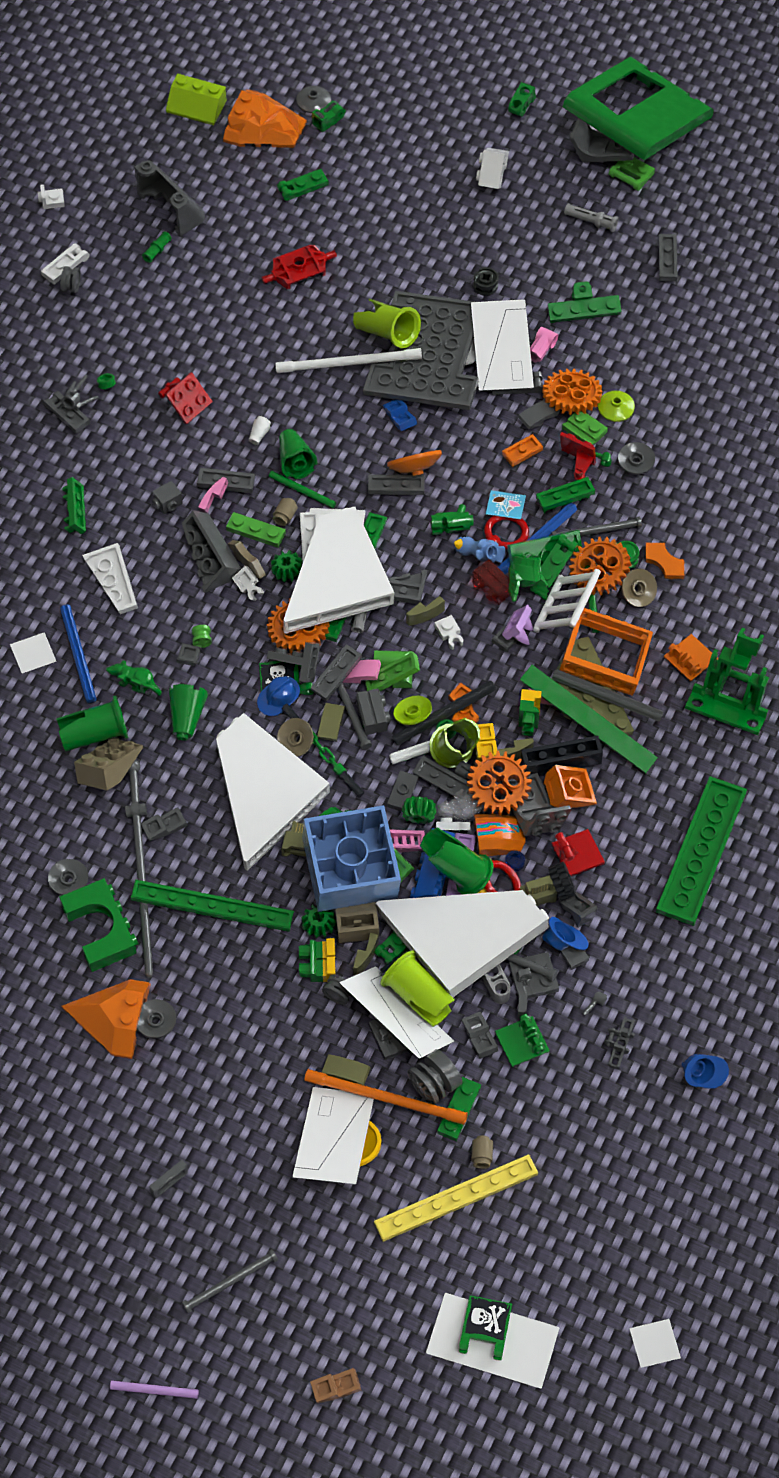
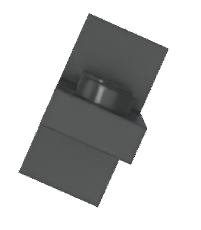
[267,642,320,682]

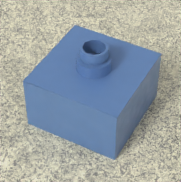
[302,805,401,912]

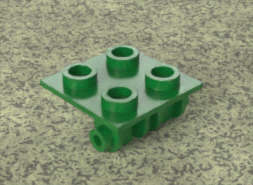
[495,1014,550,1067]

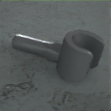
[582,992,607,1016]

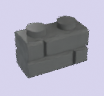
[356,688,391,735]

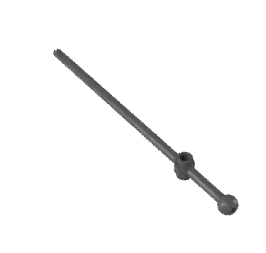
[125,759,153,978]

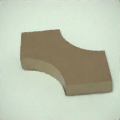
[228,540,266,579]

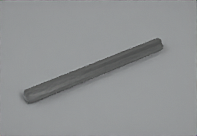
[552,669,663,721]

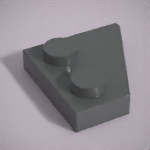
[388,570,427,604]

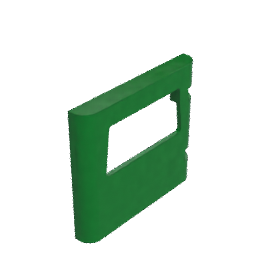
[562,57,714,160]

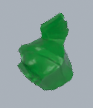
[508,555,549,602]

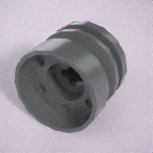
[407,1049,463,1105]

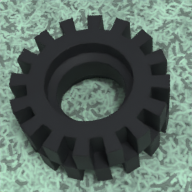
[548,862,577,901]

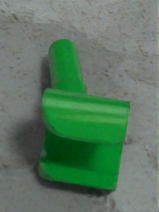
[595,452,612,467]

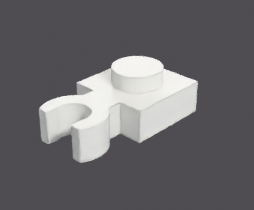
[232,566,264,601]
[434,615,463,650]
[436,818,470,830]

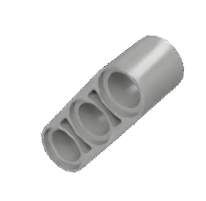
[481,964,511,1004]

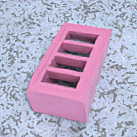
[390,830,425,853]

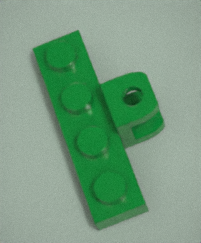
[547,281,622,323]

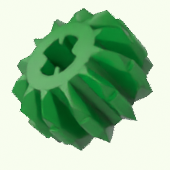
[271,550,303,583]
[402,796,436,824]
[301,904,336,939]

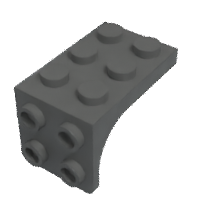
[570,118,635,162]
[501,773,572,836]

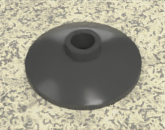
[296,86,331,113]
[618,442,655,474]
[48,859,88,895]
[137,999,176,1038]

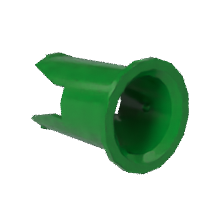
[56,696,129,752]
[420,827,494,895]

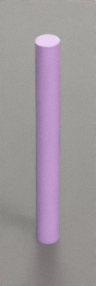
[110,1381,199,1399]

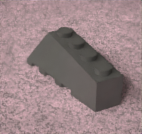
[182,511,241,592]

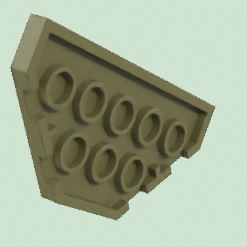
[552,636,634,736]

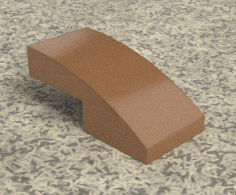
[310,1368,362,1403]

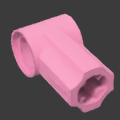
[530,327,559,363]

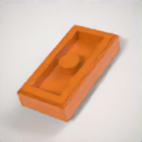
[502,434,543,467]

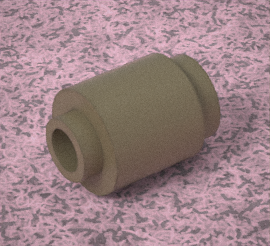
[273,498,298,526]
[471,1135,493,1169]

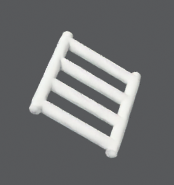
[533,569,601,633]

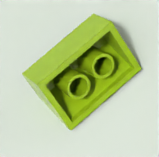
[166,73,227,126]

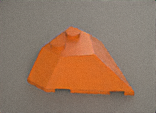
[61,979,151,1059]

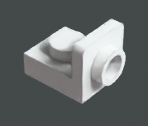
[38,185,65,209]

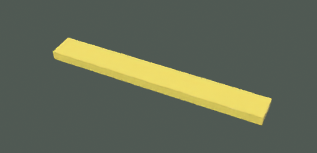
[374,1154,538,1242]

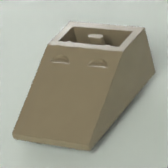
[74,738,143,790]
[335,902,379,943]

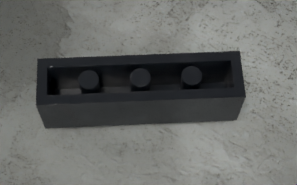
[521,736,603,775]

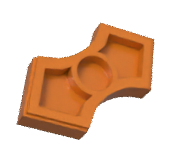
[645,543,684,579]
[448,683,479,723]

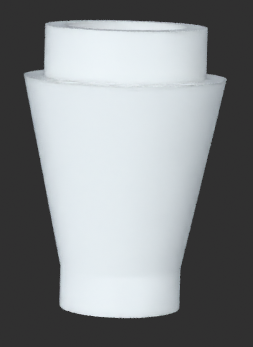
[248,416,271,445]

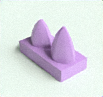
[502,605,533,645]

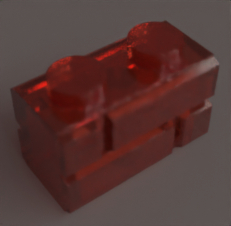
[472,559,510,605]

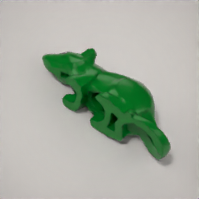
[106,660,162,696]

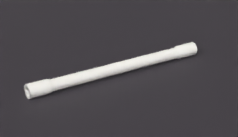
[276,348,422,373]

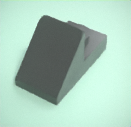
[560,892,598,928]

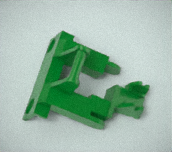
[685,628,769,735]

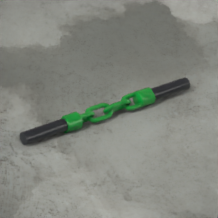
[282,704,364,798]

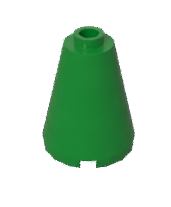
[279,429,318,479]
[169,684,208,741]

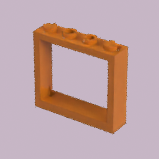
[559,608,653,696]

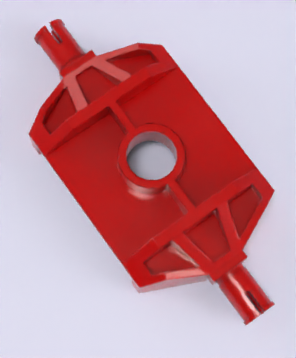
[261,244,337,290]

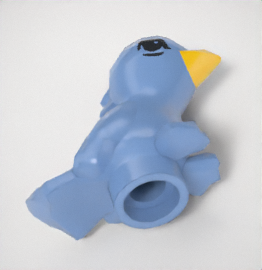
[454,536,505,563]

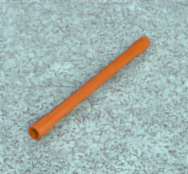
[305,1069,468,1125]

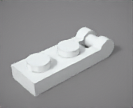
[41,243,90,285]

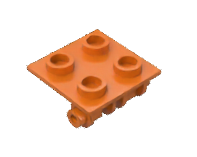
[664,634,718,681]

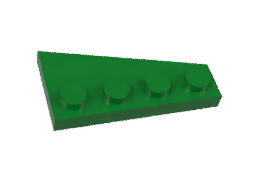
[507,530,582,566]

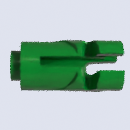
[430,504,474,535]

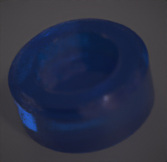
[505,851,525,872]

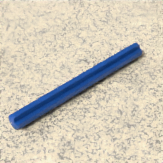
[495,503,577,577]
[60,604,97,704]

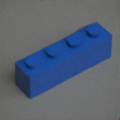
[410,828,455,898]

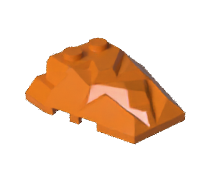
[223,89,307,148]

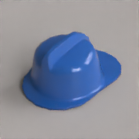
[257,676,300,716]
[542,917,589,951]
[681,1054,729,1088]

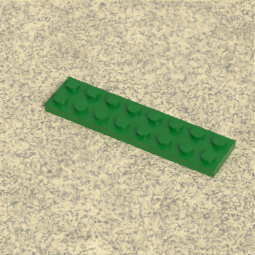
[656,776,747,926]

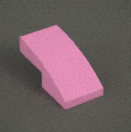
[198,477,229,513]
[343,660,381,684]

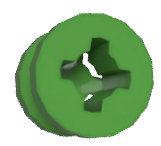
[192,625,212,648]

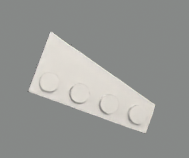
[82,543,138,614]

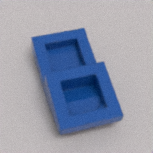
[383,399,417,431]

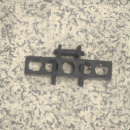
[604,1016,635,1069]

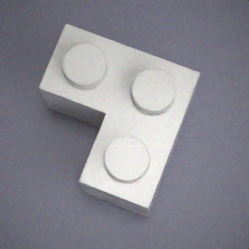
[476,148,509,189]

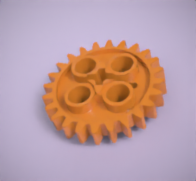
[542,368,602,415]
[569,537,631,596]
[267,598,330,653]
[466,751,532,815]

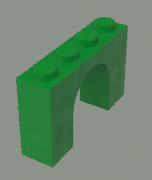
[59,878,138,972]

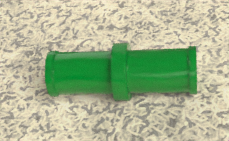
[142,232,172,263]

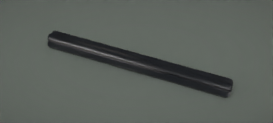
[392,681,496,745]

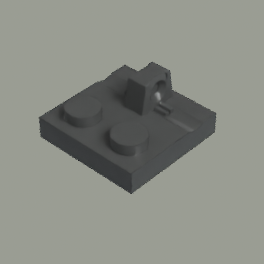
[509,952,559,999]
[369,1019,410,1060]

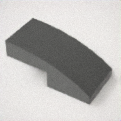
[518,400,560,429]
[141,807,188,841]
[462,1012,498,1059]

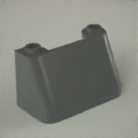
[134,161,205,237]

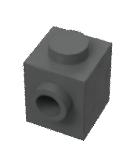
[152,480,183,514]

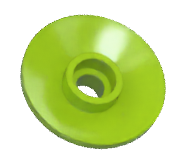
[598,391,635,422]
[394,696,432,725]

